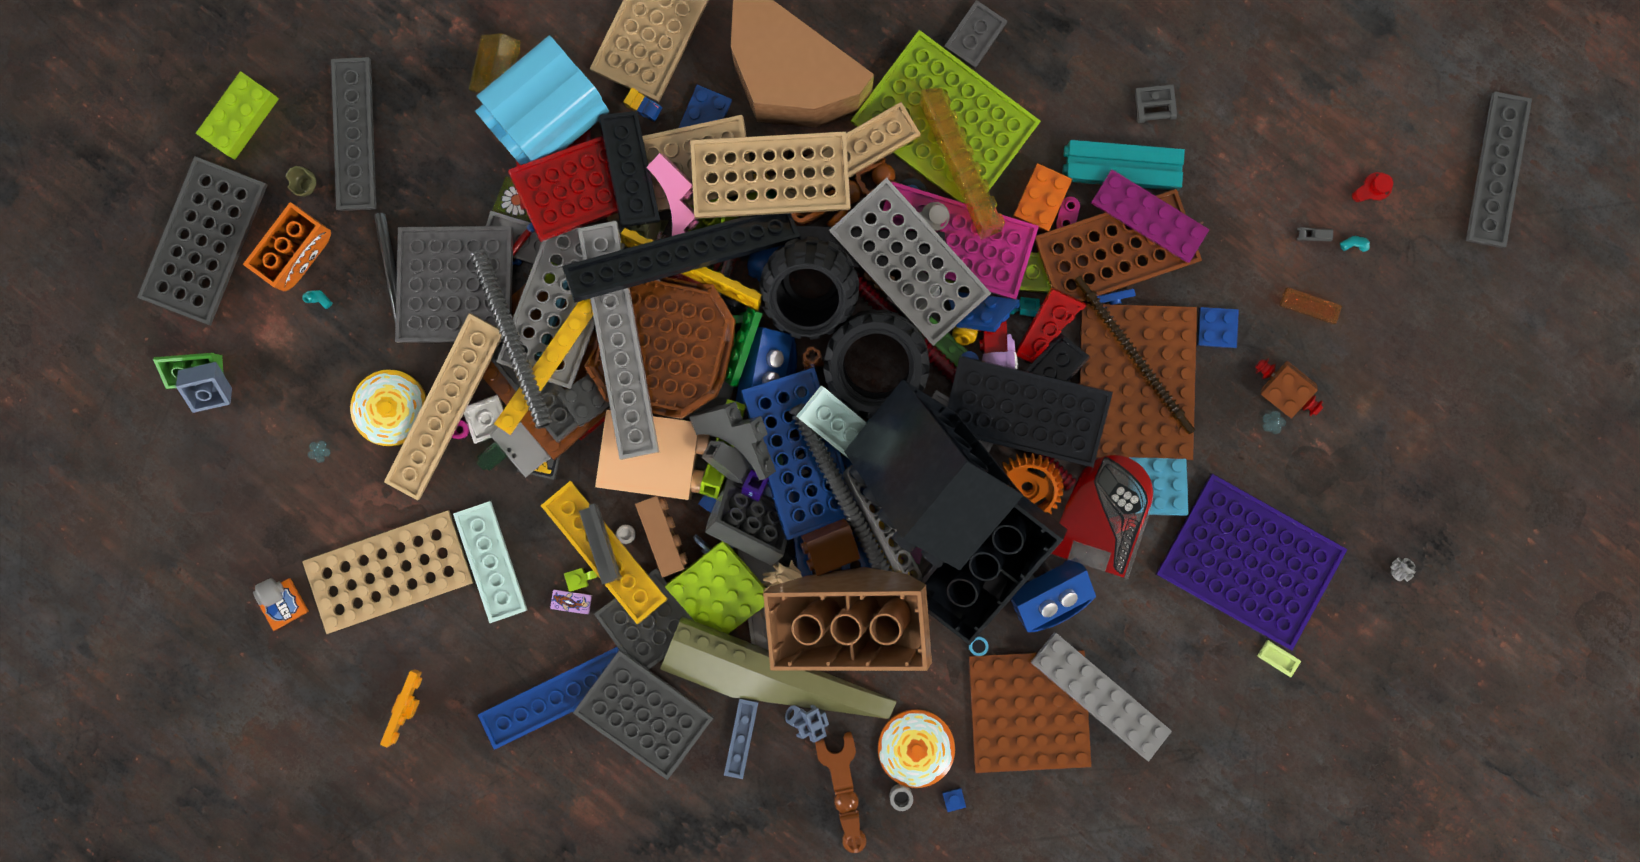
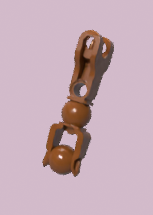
[791,158,899,226]
[815,731,867,853]

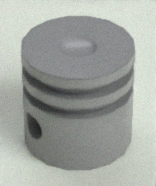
[889,784,913,811]

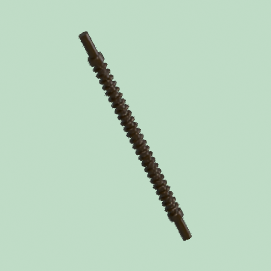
[1075,275,1195,434]

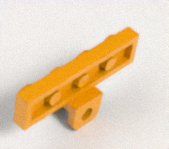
[380,669,422,747]

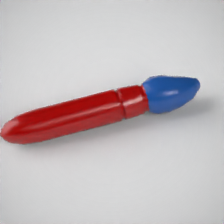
[513,223,535,256]

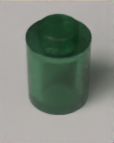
[477,442,507,471]

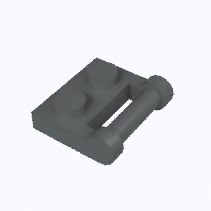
[1134,84,1177,123]

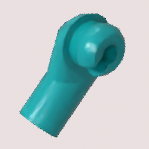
[1340,236,1370,252]
[302,290,333,309]

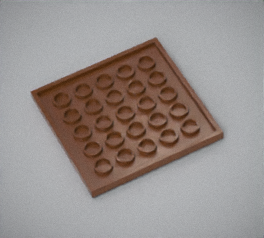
[969,650,1091,773]

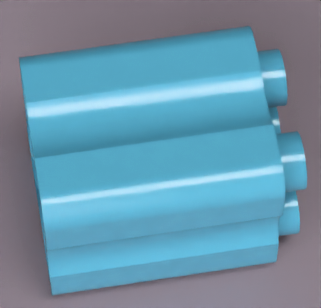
[475,35,610,165]

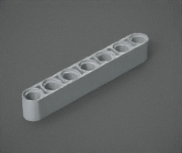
[842,465,922,581]

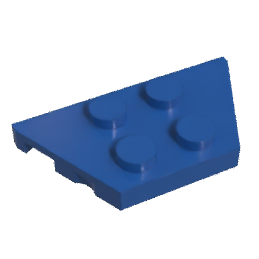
[949,292,1020,332]

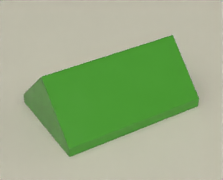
[153,353,223,389]

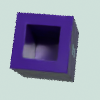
[741,470,769,502]

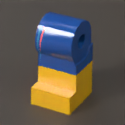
[623,88,662,122]

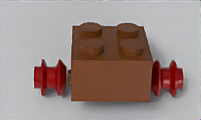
[1255,358,1323,419]

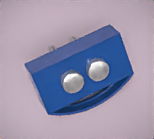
[735,327,797,409]
[1011,557,1096,632]

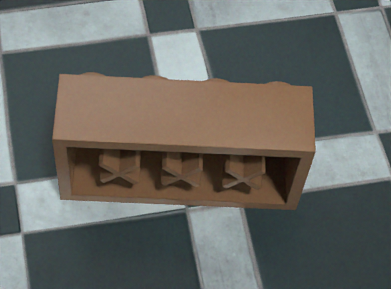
[635,496,689,577]

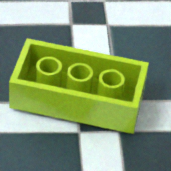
[196,71,279,160]

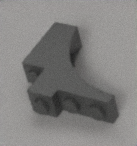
[689,402,776,480]
[701,422,781,483]

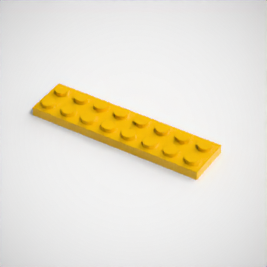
[541,481,668,624]

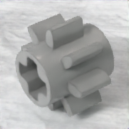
[1390,557,1416,582]

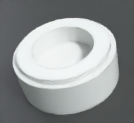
[616,525,636,544]

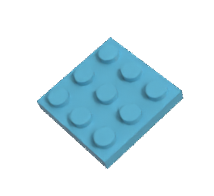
[1128,457,1188,516]

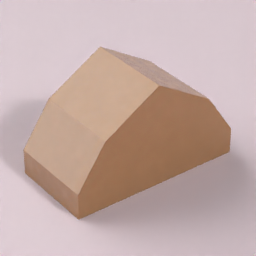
[731,0,874,128]
[763,567,932,671]

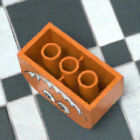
[243,202,331,291]

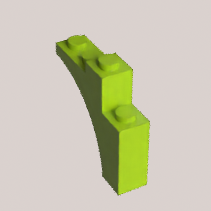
[699,399,745,499]

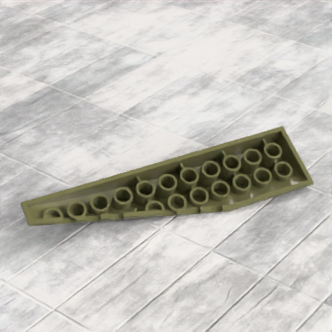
[660,616,897,719]

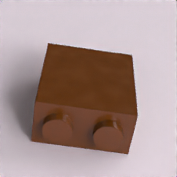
[801,518,860,576]

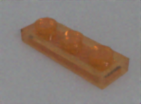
[1280,287,1342,325]

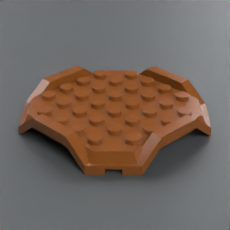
[584,277,736,419]

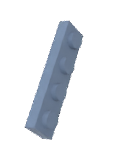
[724,699,759,779]

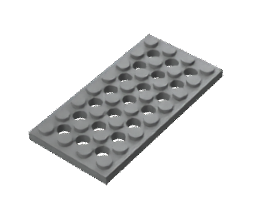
[829,178,991,346]
[496,227,625,389]

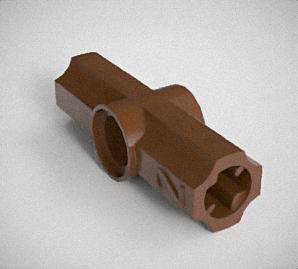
[802,347,824,374]

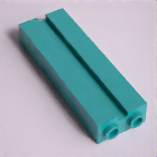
[1062,140,1185,191]

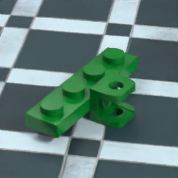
[724,307,762,387]

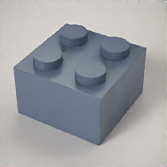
[176,362,232,413]

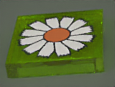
[492,176,530,222]

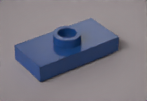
[1097,289,1136,305]

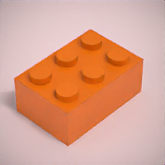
[1012,163,1072,233]

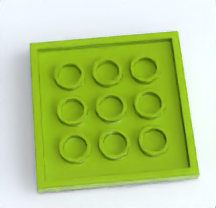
[665,541,766,634]

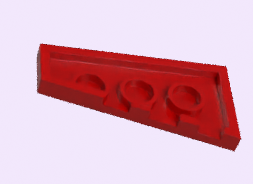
[1015,287,1087,363]

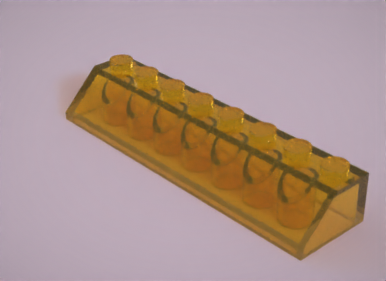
[920,88,1005,240]

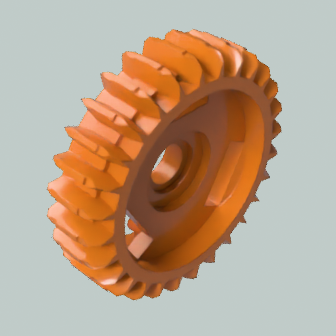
[1002,453,1064,515]

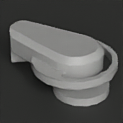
[919,202,950,231]

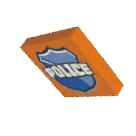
[259,578,309,631]

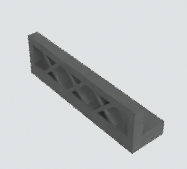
[579,504,622,585]

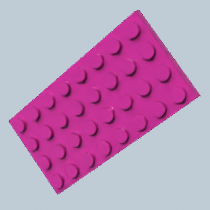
[881,182,1039,299]

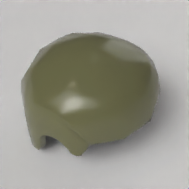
[285,166,316,197]

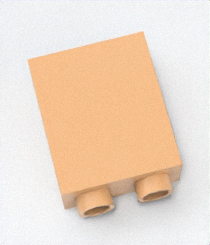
[595,410,710,500]

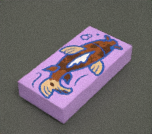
[550,589,592,614]

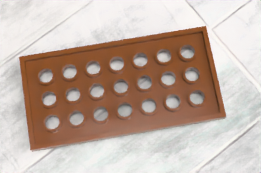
[1035,189,1202,302]

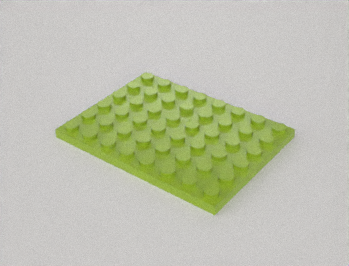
[851,30,1041,207]

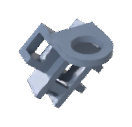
[785,705,829,742]

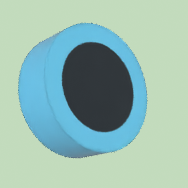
[969,636,988,656]

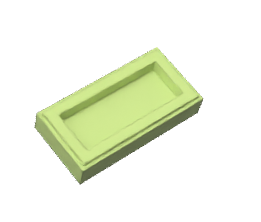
[1257,640,1301,677]

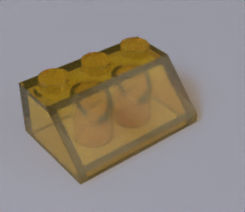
[469,33,521,93]

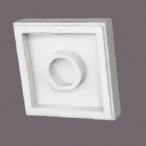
[464,395,504,444]

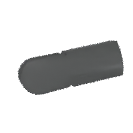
[1297,227,1333,241]

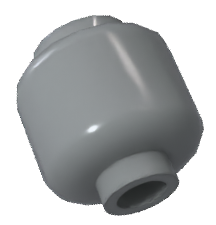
[253,578,285,607]

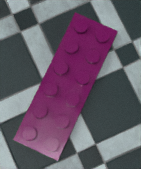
[1091,170,1209,263]

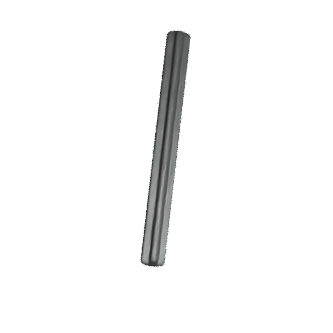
[374,213,397,323]

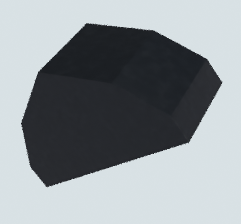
[920,496,1068,645]

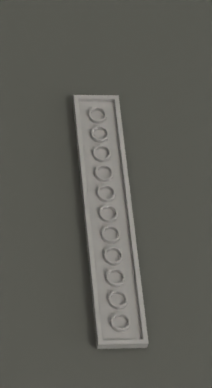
[578,221,659,460]

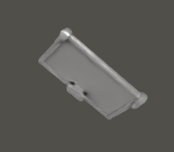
[490,422,551,478]

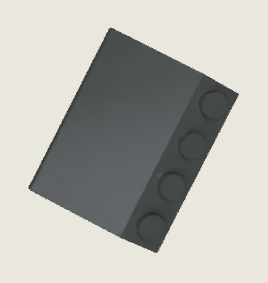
[705,478,787,566]

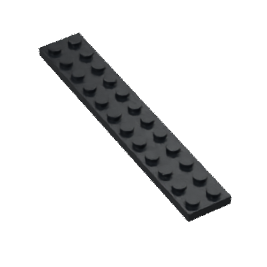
[562,213,800,303]

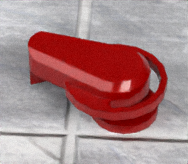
[1352,172,1394,202]

